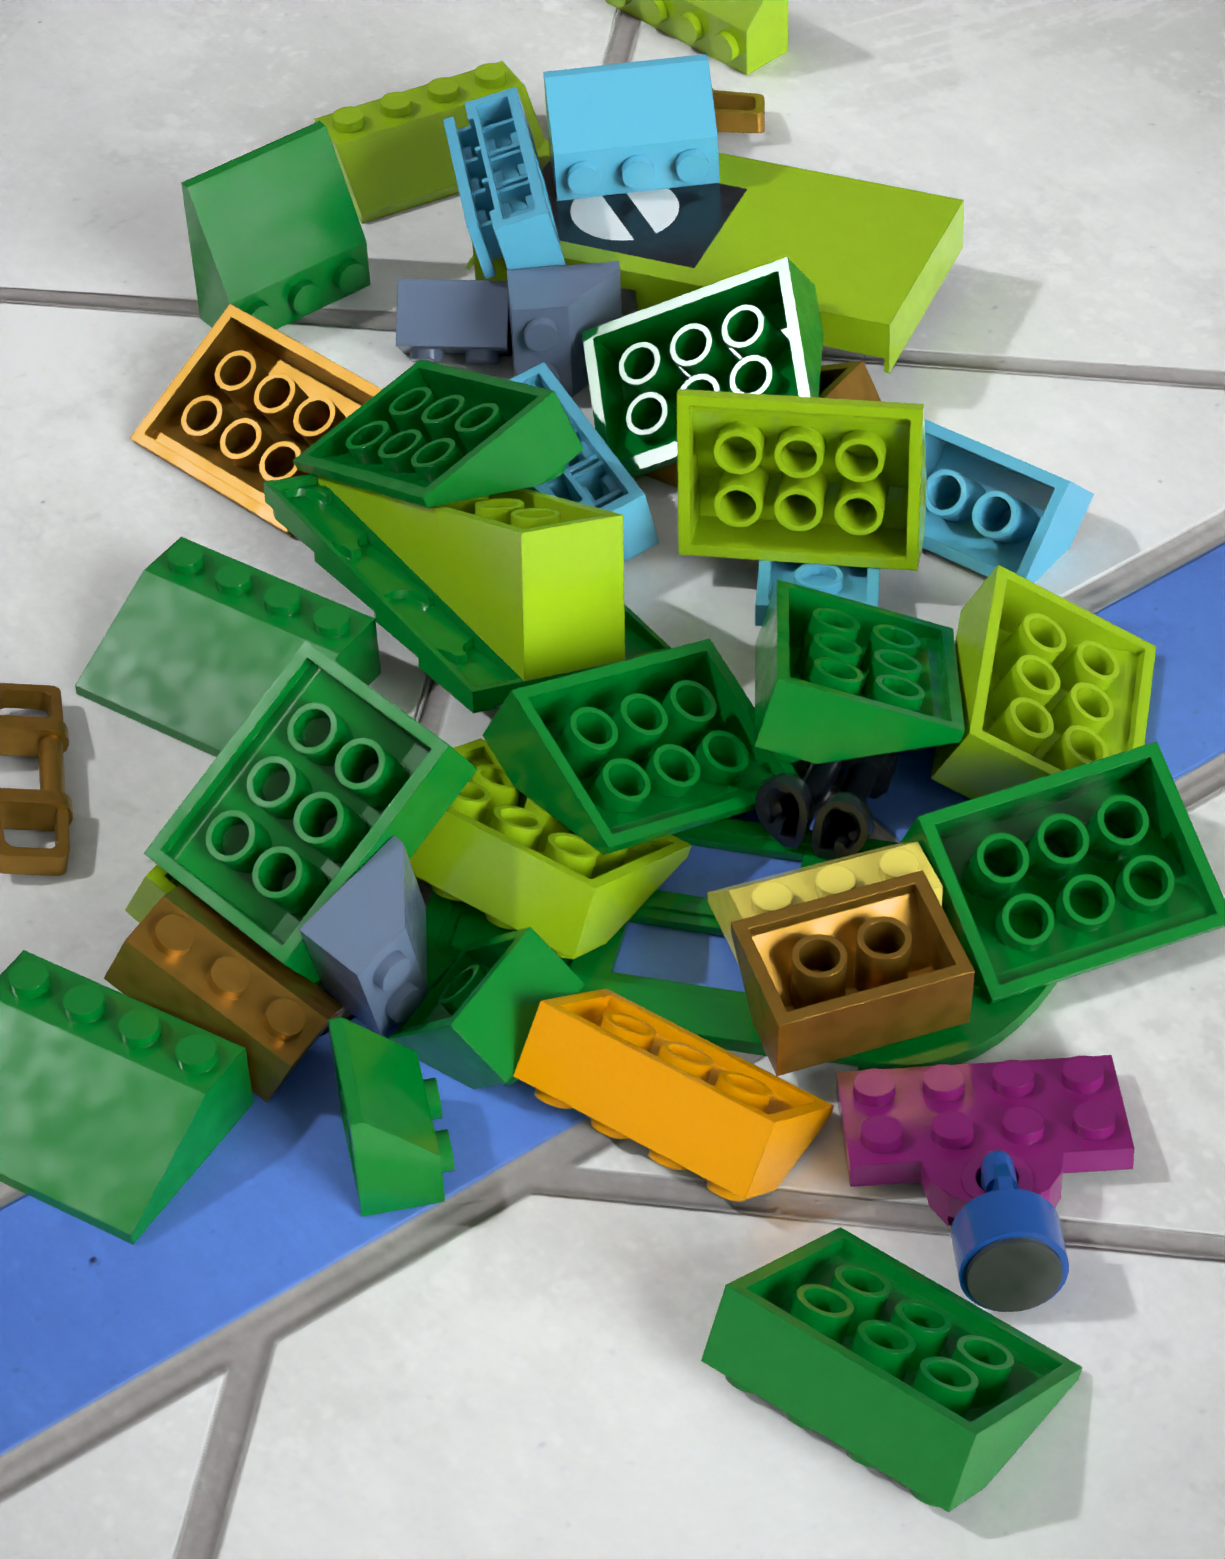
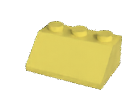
[707,842,943,965]

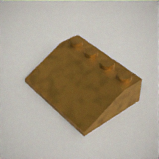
[130,304,382,537]

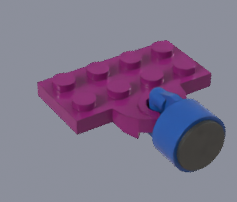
[836,1055,1135,1312]

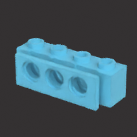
[443,87,566,279]
[509,362,659,561]

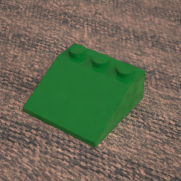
[181,121,371,329]

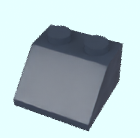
[507,261,622,397]
[396,279,512,364]
[299,835,428,1036]

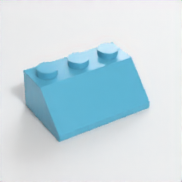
[543,54,720,201]
[922,419,1094,583]

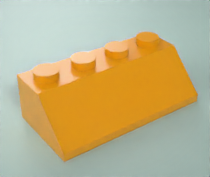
[513,988,834,1202]

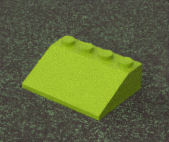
[677,389,927,571]
[931,565,1156,799]
[410,738,691,959]

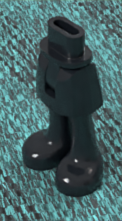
[755,752,899,860]

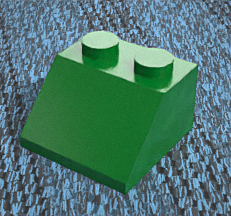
[389,927,585,1089]
[328,1017,455,1217]

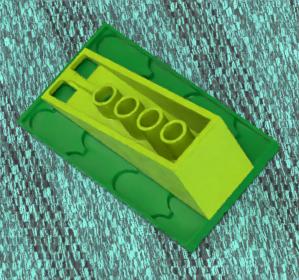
[264,474,671,713]

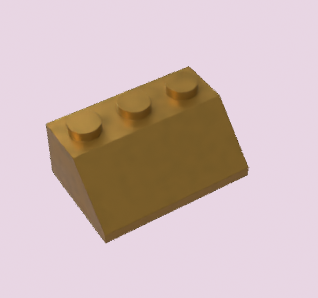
[731,870,975,1076]
[104,884,343,1102]

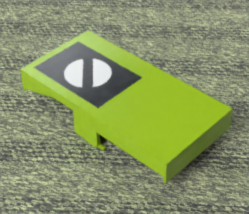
[466,138,964,373]

